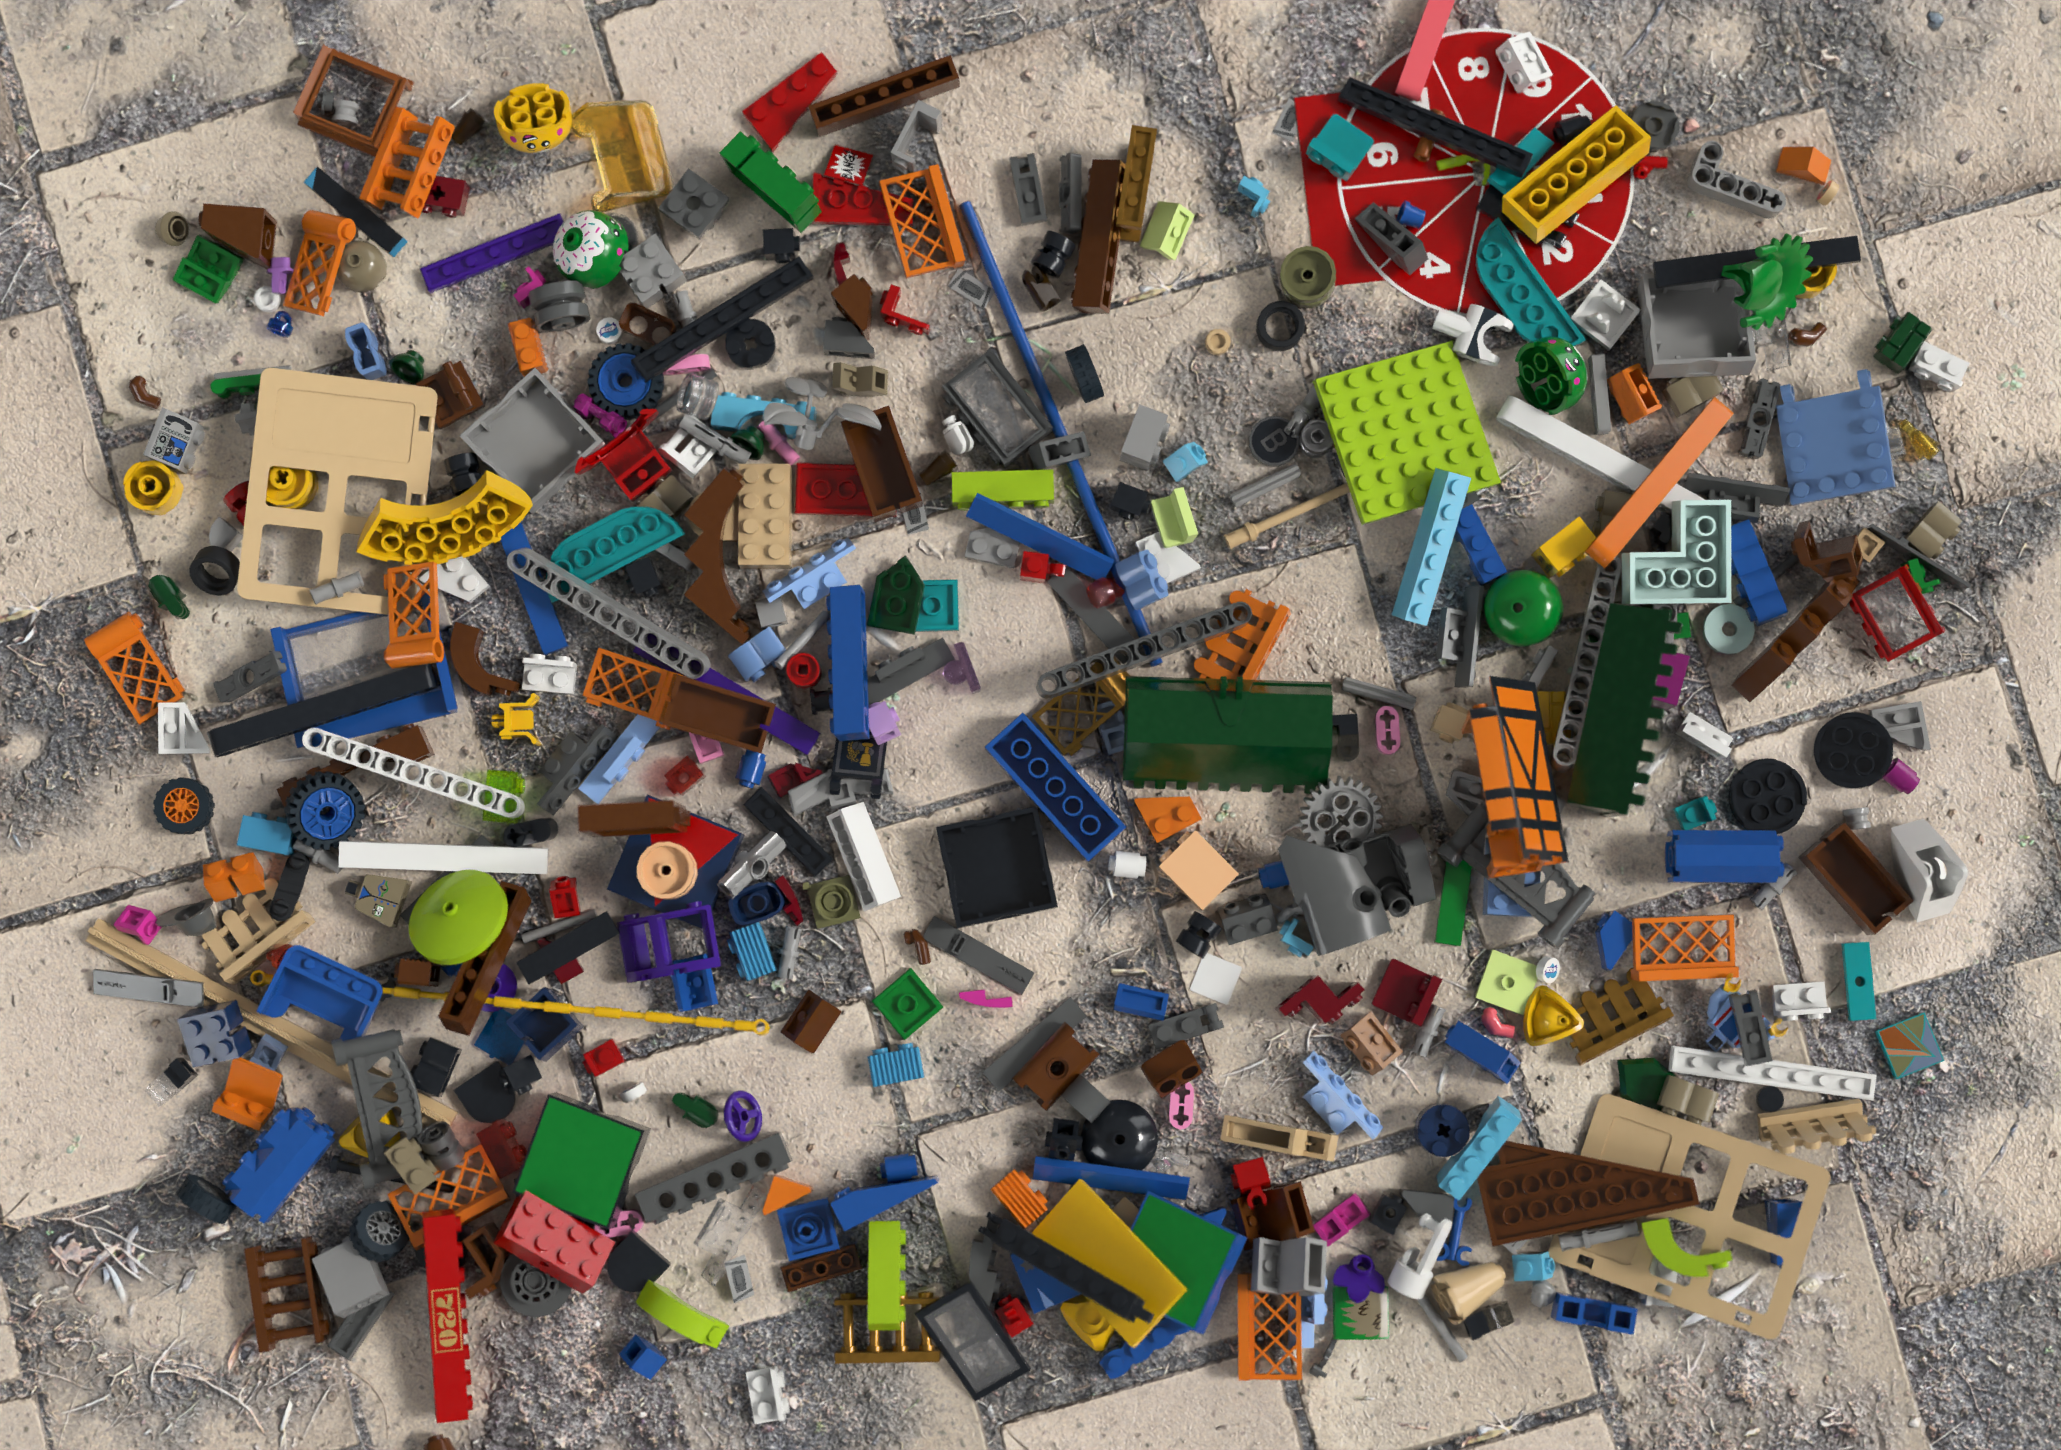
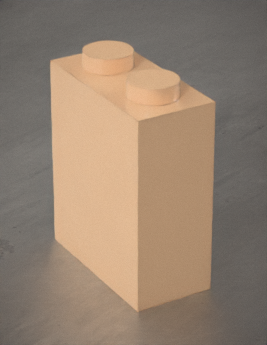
[1158,830,1239,911]

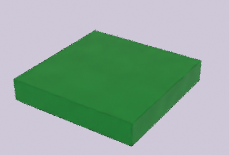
[872,968,944,1040]

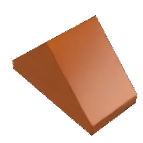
[1776,147,1831,185]
[763,1174,813,1216]

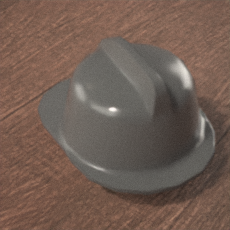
[156,898,216,936]

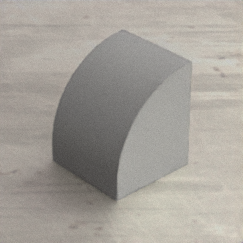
[209,517,243,552]
[756,596,788,630]

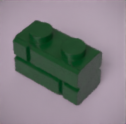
[1873,312,1933,373]

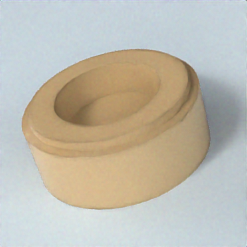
[1816,180,1840,206]
[1205,329,1231,355]

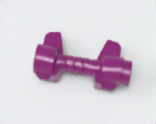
[573,393,627,439]

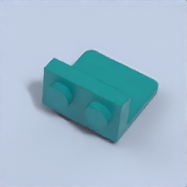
[1306,114,1374,182]

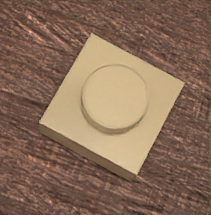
[1854,527,1885,563]

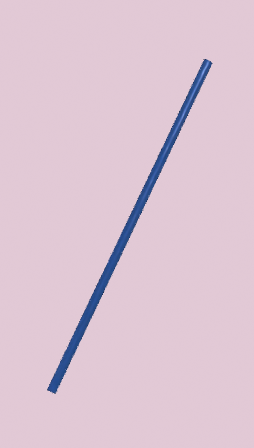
[959,201,1163,667]

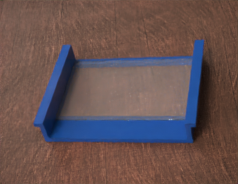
[270,590,458,748]

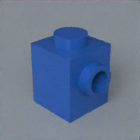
[619,1334,667,1380]

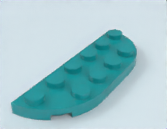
[1476,217,1586,347]
[546,506,685,603]

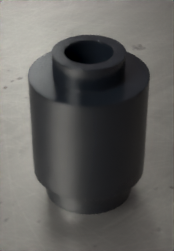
[1552,115,1591,146]

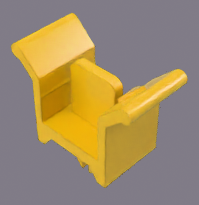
[491,693,541,746]

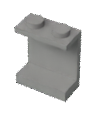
[890,100,943,175]

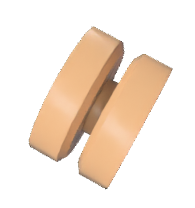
[637,842,698,900]

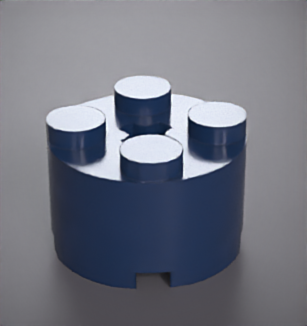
[1414,1104,1470,1157]

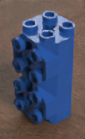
[1665,830,1784,884]
[222,1107,335,1223]

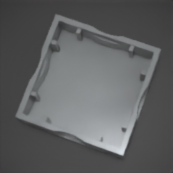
[1637,274,1756,379]
[460,368,606,514]

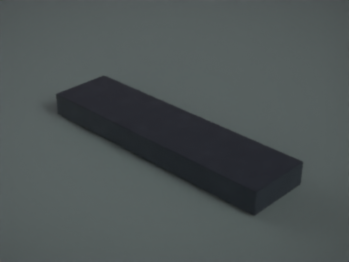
[743,787,834,877]
[516,911,620,985]

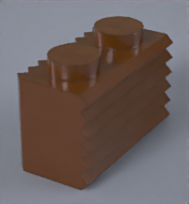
[394,958,441,987]

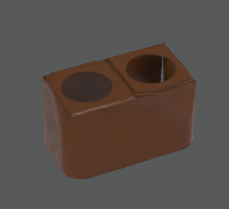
[619,302,677,346]
[1141,1040,1203,1099]

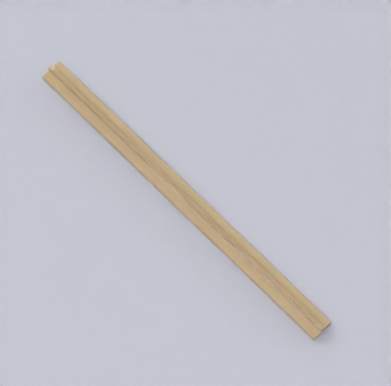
[86,918,458,1127]

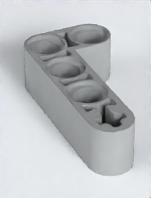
[1687,141,1786,219]

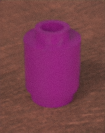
[1882,758,1920,794]

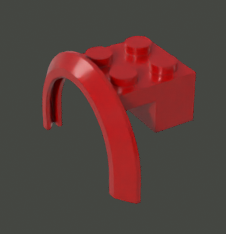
[574,409,673,501]

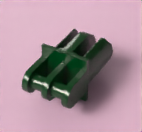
[148,575,190,619]
[673,1092,719,1128]

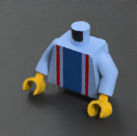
[1705,973,1788,1052]

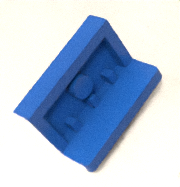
[670,954,718,1012]

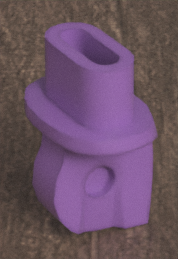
[267,257,294,294]

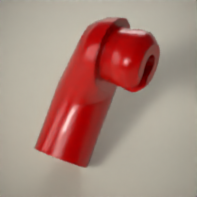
[1633,156,1668,180]

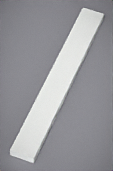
[339,841,548,874]
[1668,1046,1876,1101]

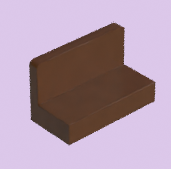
[780,989,841,1054]

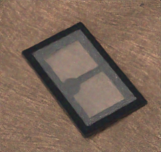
[914,1280,1031,1401]

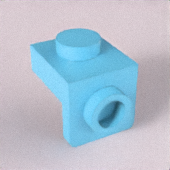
[1237,176,1271,218]
[1163,442,1208,482]
[1279,918,1314,958]
[1512,1251,1555,1281]

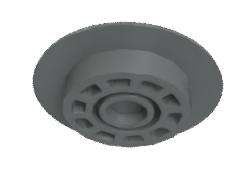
[500,1254,572,1317]

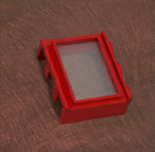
[1849,564,1946,662]

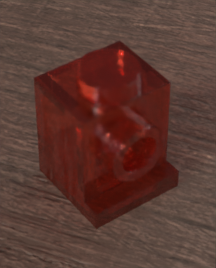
[664,755,707,796]

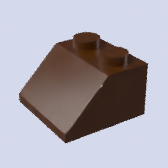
[831,274,873,341]

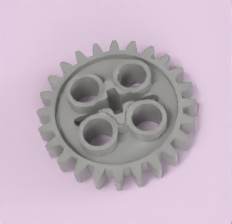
[1299,776,1383,847]

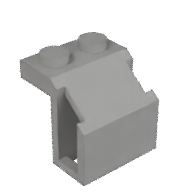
[1251,1237,1327,1296]

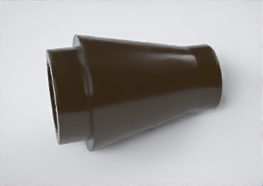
[451,108,486,146]
[919,450,957,486]

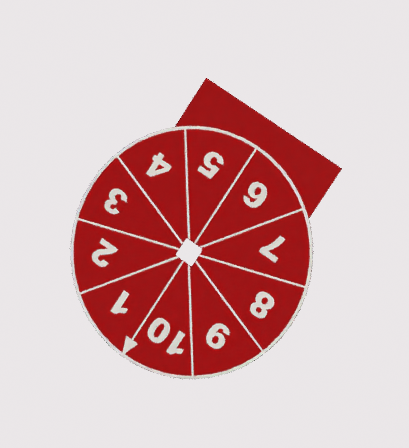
[1294,28,1635,318]

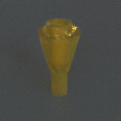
[1899,418,1940,461]

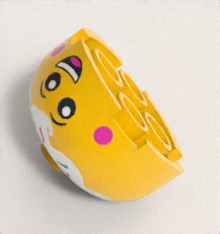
[494,83,572,153]

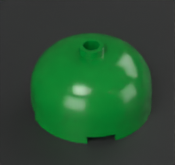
[1484,570,1563,646]

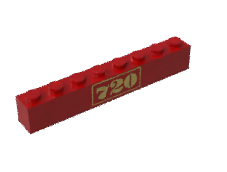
[422,1208,473,1423]

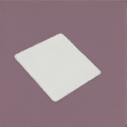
[1190,953,1242,1005]

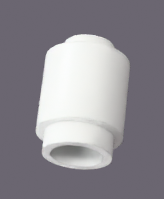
[1108,851,1146,879]

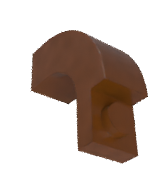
[450,622,521,697]

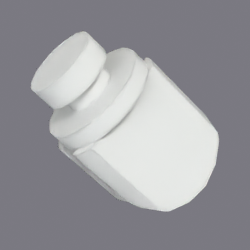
[942,415,974,455]

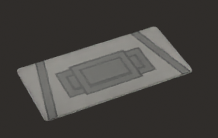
[1272,95,1298,142]
[948,268,995,308]
[903,487,929,534]
[724,1255,754,1303]

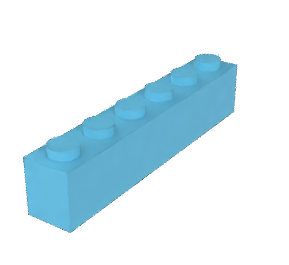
[1392,468,1471,626]

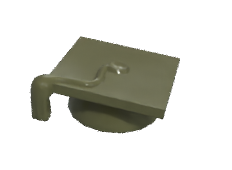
[802,875,861,929]

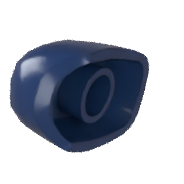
[728,882,786,925]

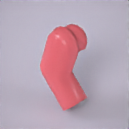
[1481,1007,1515,1038]

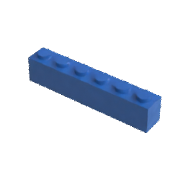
[826,584,870,741]

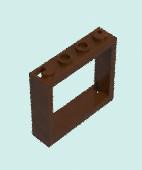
[578,800,691,837]

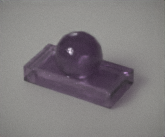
[943,642,981,695]

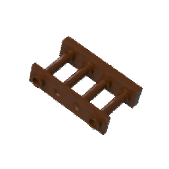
[244,1236,330,1353]

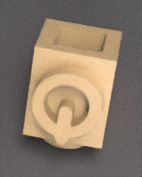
[1430,702,1469,744]

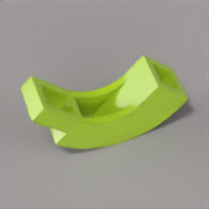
[1642,1218,1733,1277]
[635,1280,729,1349]

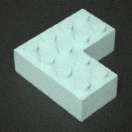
[1622,500,1731,604]

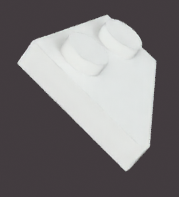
[1135,532,1201,584]
[419,556,490,603]

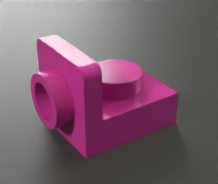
[513,266,547,309]
[114,905,162,945]

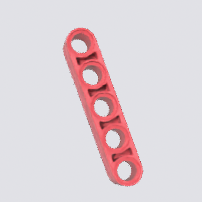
[1395,0,1455,102]

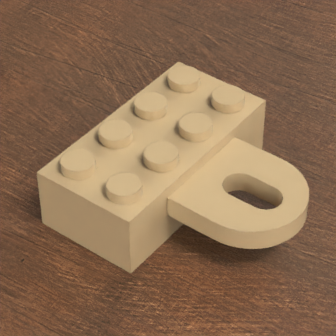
[688,464,792,569]

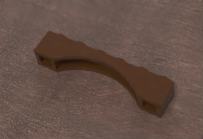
[276,724,435,808]

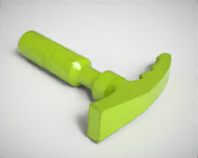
[1437,154,1491,186]

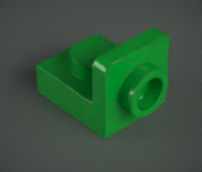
[1900,558,1940,594]

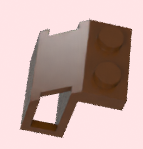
[1791,521,1863,582]
[1230,1181,1315,1251]
[463,1222,509,1300]

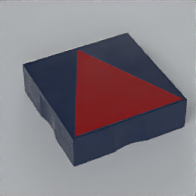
[607,794,745,929]

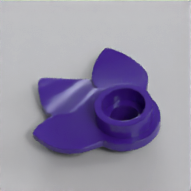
[1333,1254,1385,1304]

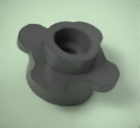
[317,87,334,115]

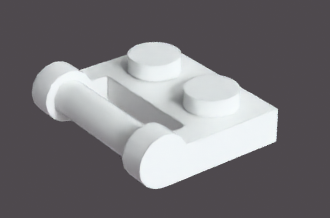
[658,414,717,479]

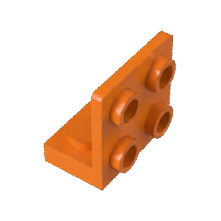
[211,1057,283,1131]

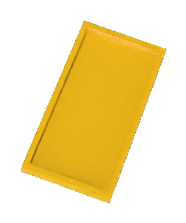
[1031,1179,1187,1348]

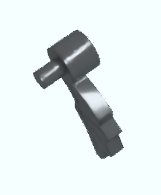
[1309,1338,1337,1378]

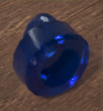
[266,311,294,338]

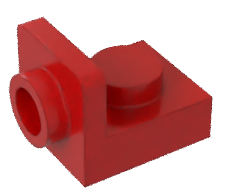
[549,876,581,919]
[582,1039,626,1077]

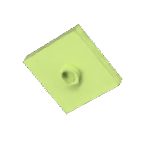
[1474,949,1537,1016]

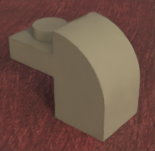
[832,362,888,397]

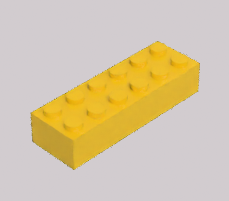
[1502,105,1651,244]

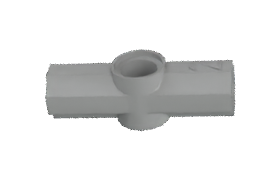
[717,831,786,899]

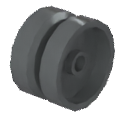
[528,281,591,332]

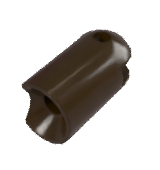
[1022,266,1061,312]

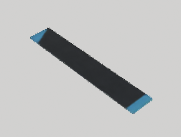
[304,167,408,257]

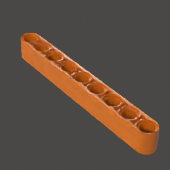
[1585,397,1734,569]

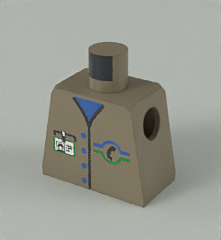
[345,874,412,928]

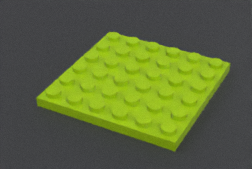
[1313,341,1501,525]

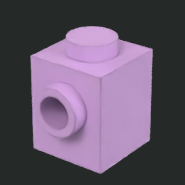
[869,701,901,745]

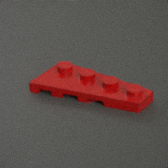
[742,52,837,152]
[812,172,914,226]

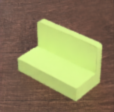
[1140,201,1194,260]
[1150,487,1198,548]

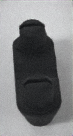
[269,852,310,921]

